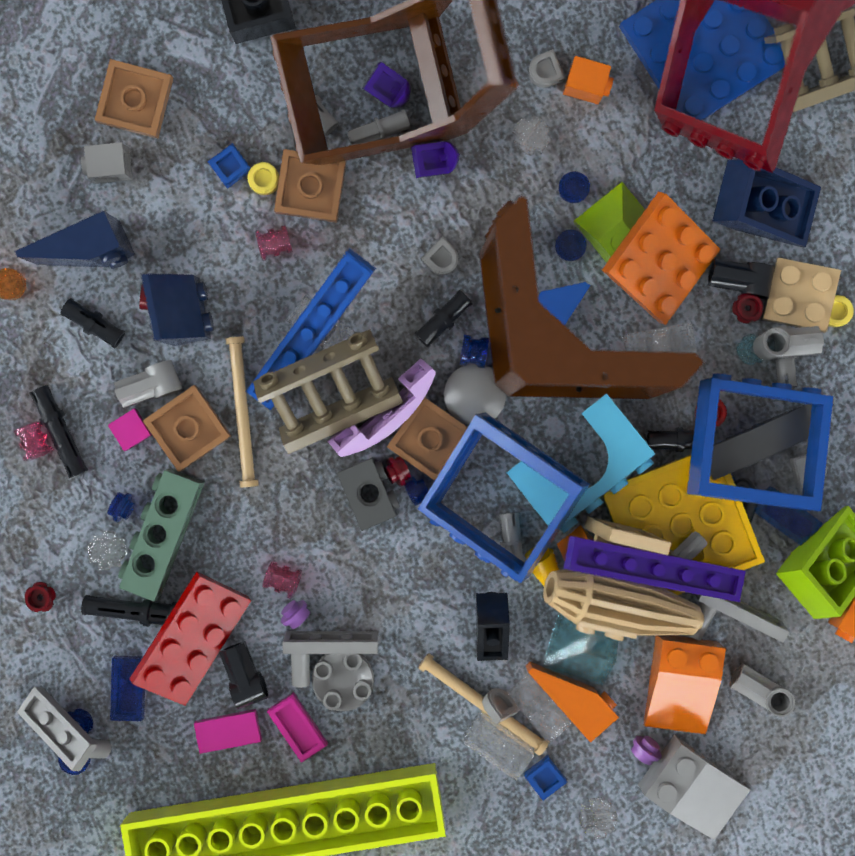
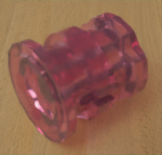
[255,225,292,261]
[14,421,54,461]
[263,561,302,599]

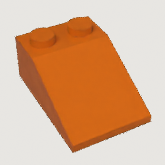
[643,635,726,734]

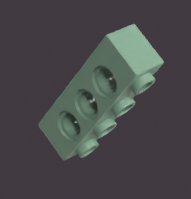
[118,469,205,602]

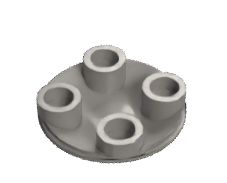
[444,364,506,425]
[312,654,374,711]

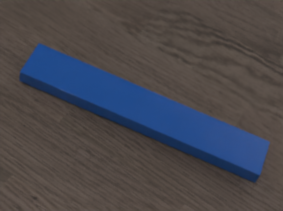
[245,248,376,410]

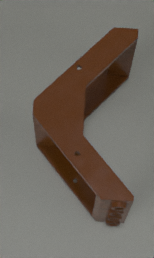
[270,0,518,165]
[479,195,704,399]

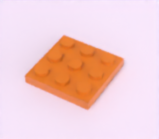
[602,192,721,325]

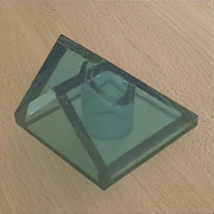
[542,613,619,685]

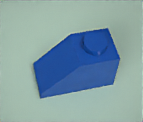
[538,282,590,325]

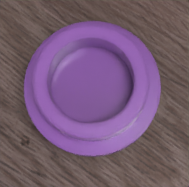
[281,600,310,629]
[631,736,662,765]

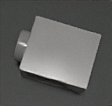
[81,142,133,184]

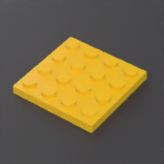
[603,454,765,595]

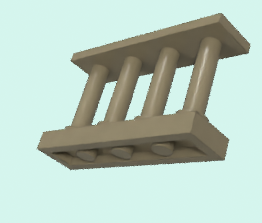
[764,5,855,112]
[253,329,403,454]

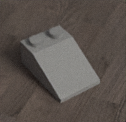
[638,735,750,840]

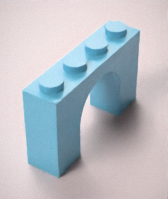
[506,393,655,534]

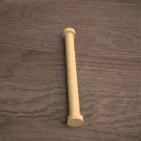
[225,336,259,488]
[418,653,550,756]

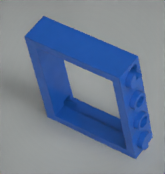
[687,373,834,511]
[418,412,590,583]

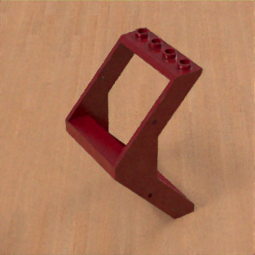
[654,0,855,173]

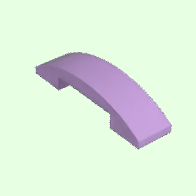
[328,359,436,457]

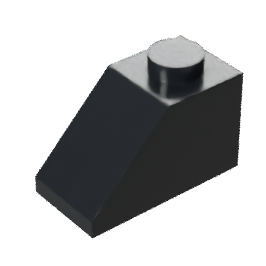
[476,592,510,661]

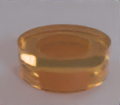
[0,268,26,301]

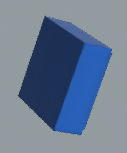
[207,143,251,189]
[523,755,568,801]

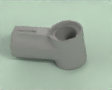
[753,326,824,361]
[114,360,182,408]
[729,663,795,717]

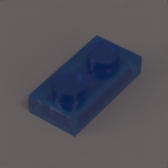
[755,486,823,546]
[110,656,145,721]

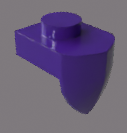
[362,62,411,109]
[411,141,460,178]

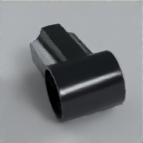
[708,258,775,299]
[219,641,269,709]

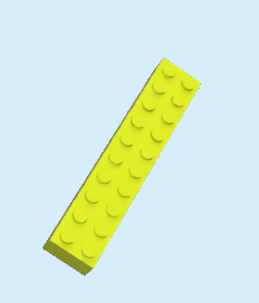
[120,763,446,856]

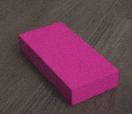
[267,692,328,763]
[194,709,262,754]

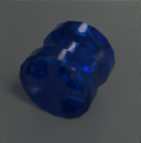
[460,334,489,368]

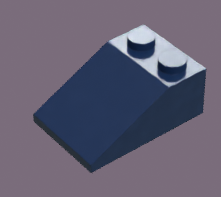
[712,159,821,247]
[15,211,135,269]
[141,273,214,346]

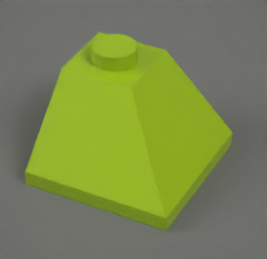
[573,182,645,263]

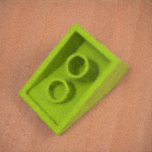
[776,506,855,619]

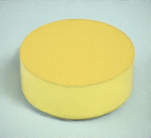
[248,162,279,195]
[828,295,854,327]

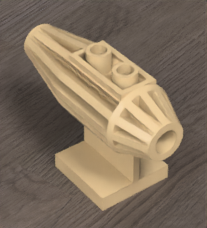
[543,516,704,641]

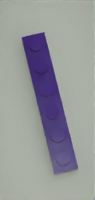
[563,536,746,602]

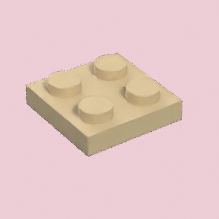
[762,258,841,333]

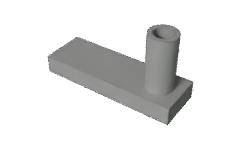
[689,594,789,643]
[282,631,379,688]
[17,686,111,771]

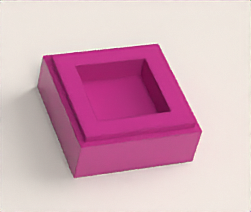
[108,408,152,452]

